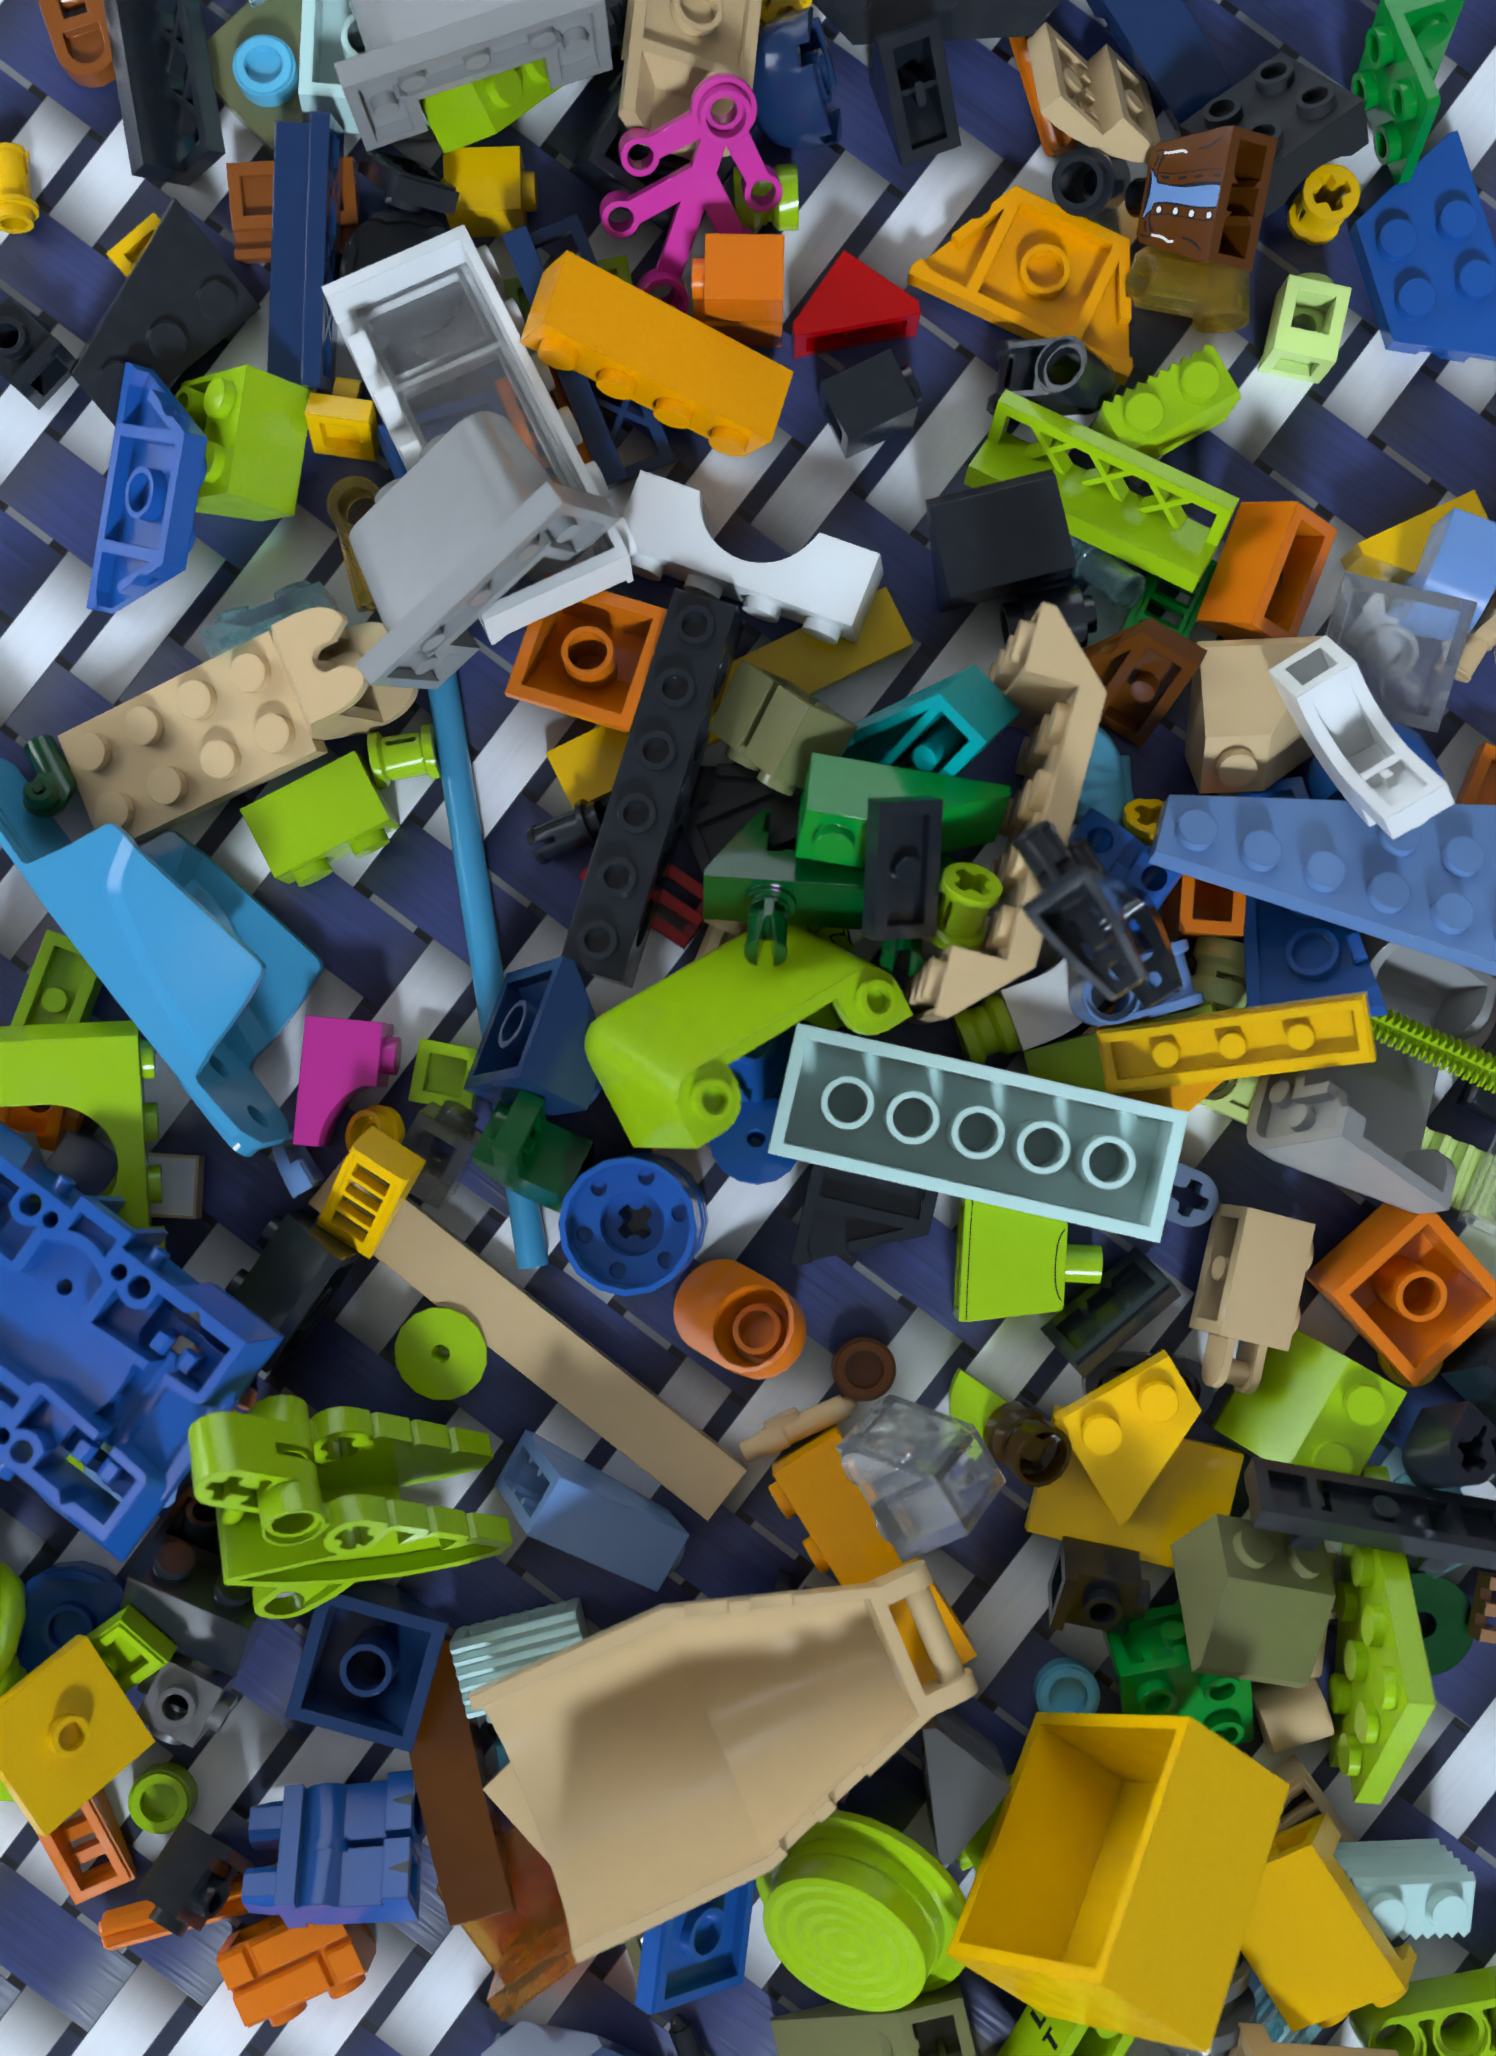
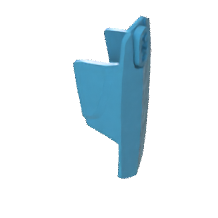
[0,758,324,1157]

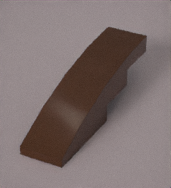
[409,1639,516,1927]

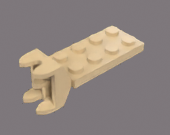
[58,607,418,843]

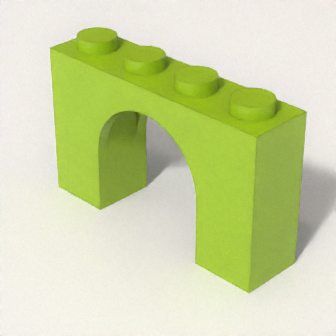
[0,1020,166,1250]

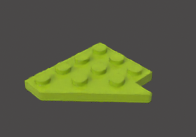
[1328,1465,1436,1805]

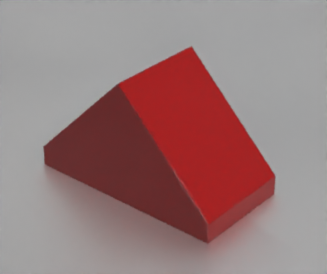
[791,250,921,359]

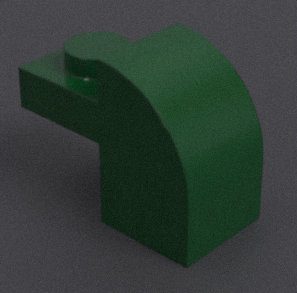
[471,1089,594,1213]

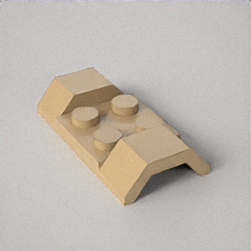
[618,0,762,160]

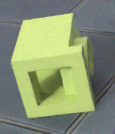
[1258,273,1352,384]

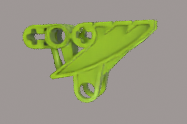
[188,1395,513,1619]

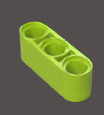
[1349,1966,1496,2056]

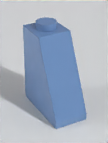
[494,1429,690,1592]

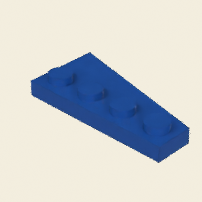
[1237,776,1388,1017]

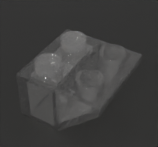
[836,1394,1006,1563]

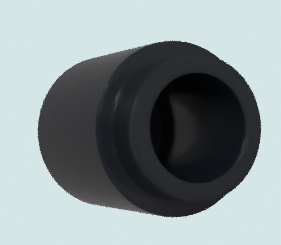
[1052,147,1130,217]
[1000,584,1097,648]

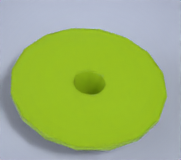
[395,1307,487,1400]

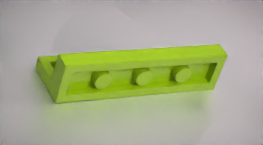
[963,389,1240,593]

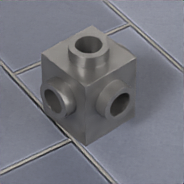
[137,1652,242,1748]

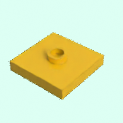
[0,1634,156,1837]

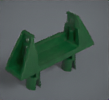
[703,809,956,976]

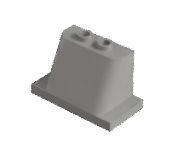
[334,0,613,151]
[349,411,620,690]

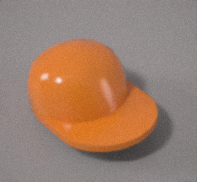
[673,1259,807,1380]

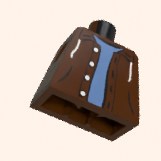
[1125,126,1278,271]

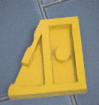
[1053,1350,1202,1526]

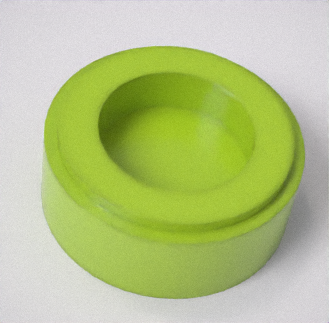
[128,1762,198,1834]

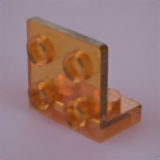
[436,1825,583,2022]

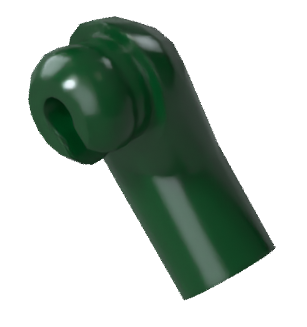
[22,735,77,818]

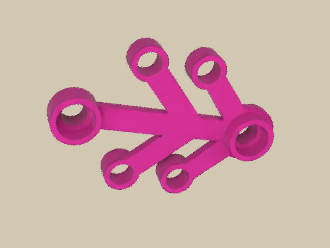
[599,73,783,314]

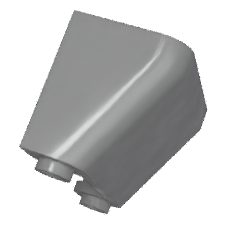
[1246,932,1496,1214]

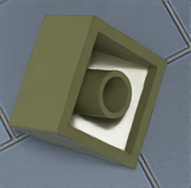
[1170,1514,1336,1689]

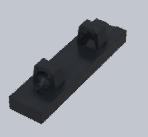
[1244,1457,1496,1574]

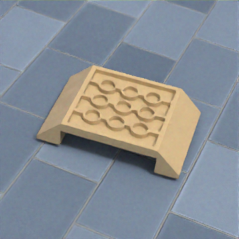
[903,602,1107,1025]

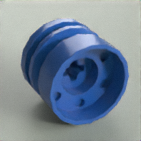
[558,1152,709,1296]

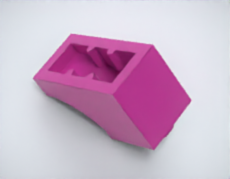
[293,1015,402,1147]

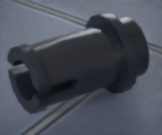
[526,799,606,865]

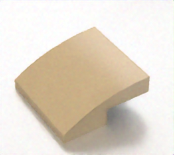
[1027,22,1161,164]

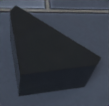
[869,15,961,167]

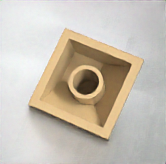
[1184,636,1323,794]

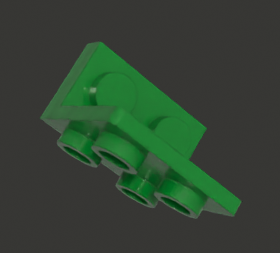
[1351,0,1465,185]
[1102,1603,1254,1746]

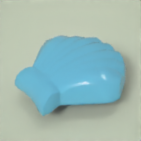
[1074,727,1134,826]

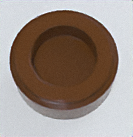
[832,1335,896,1401]

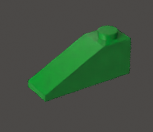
[795,752,1011,868]

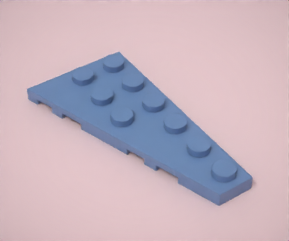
[1147,795,1496,976]

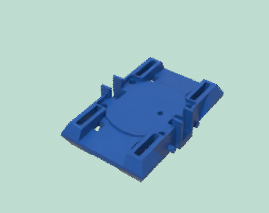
[0,1120,285,1562]

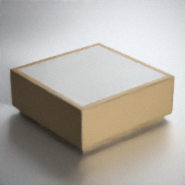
[148,1152,205,1219]

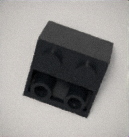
[119,1485,278,1677]

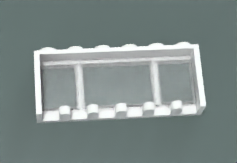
[321,224,638,645]

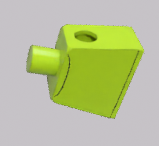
[953,1197,1103,1322]

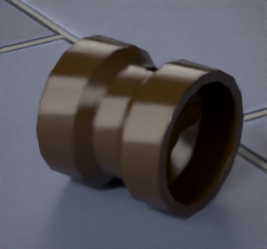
[983,1401,1072,1488]

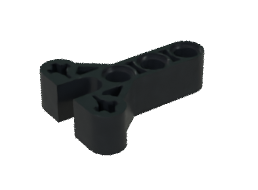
[1402,1327,1496,1490]

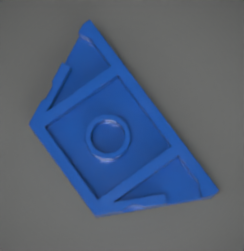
[1348,130,1496,363]
[86,362,207,614]

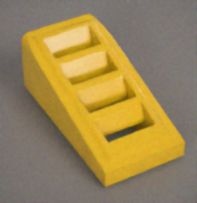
[316,1126,427,1259]

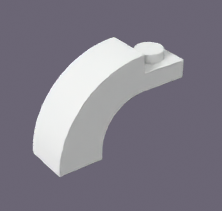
[1268,635,1455,840]

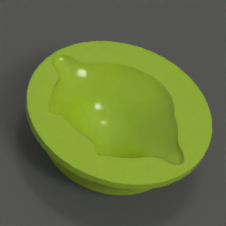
[755,1810,966,2012]

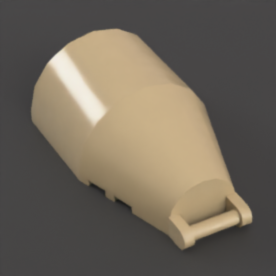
[468,1560,979,1964]

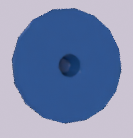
[709,1097,797,1185]

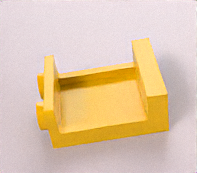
[1240,1812,1417,2032]

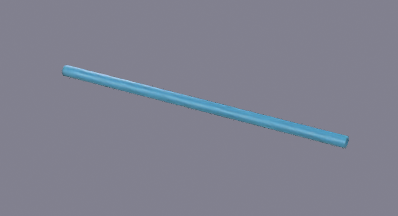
[427,671,549,1269]

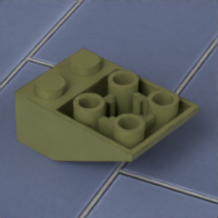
[770,1976,977,2056]

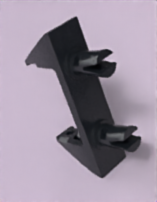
[1012,820,1183,1009]

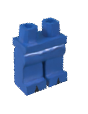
[241,1770,423,1928]

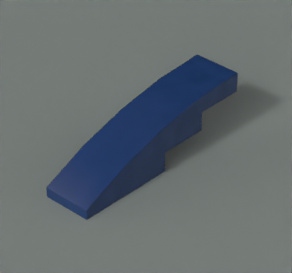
[1086,0,1233,131]

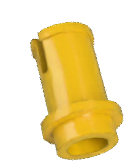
[0,142,39,234]

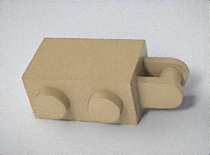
[1189,1203,1316,1395]

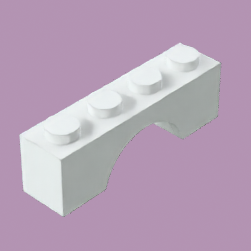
[622,470,884,644]

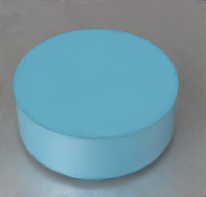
[232,34,299,107]
[1033,1657,1100,1714]

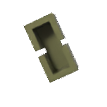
[708,660,858,796]

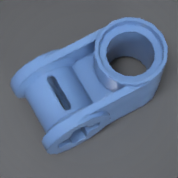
[1069,939,1205,1027]

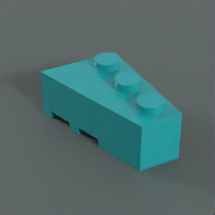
[842,664,1021,777]

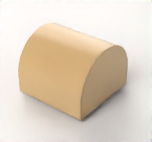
[1251,1678,1334,1755]

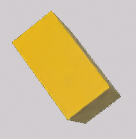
[946,1712,1290,2054]

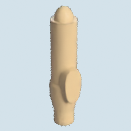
[739,1394,858,1462]

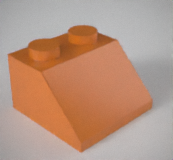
[505,573,668,734]
[1305,1202,1496,1387]

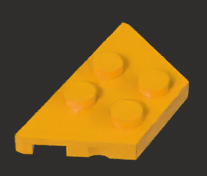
[906,185,1133,386]

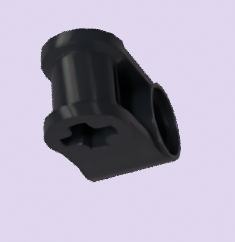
[986,335,1116,422]

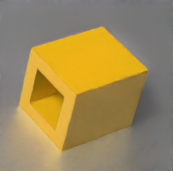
[443,146,538,237]

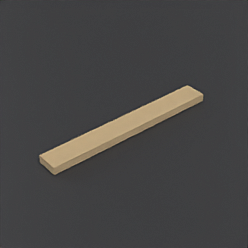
[308,1153,747,1521]

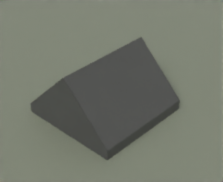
[918,1708,1012,1865]

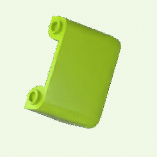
[584,925,913,1149]

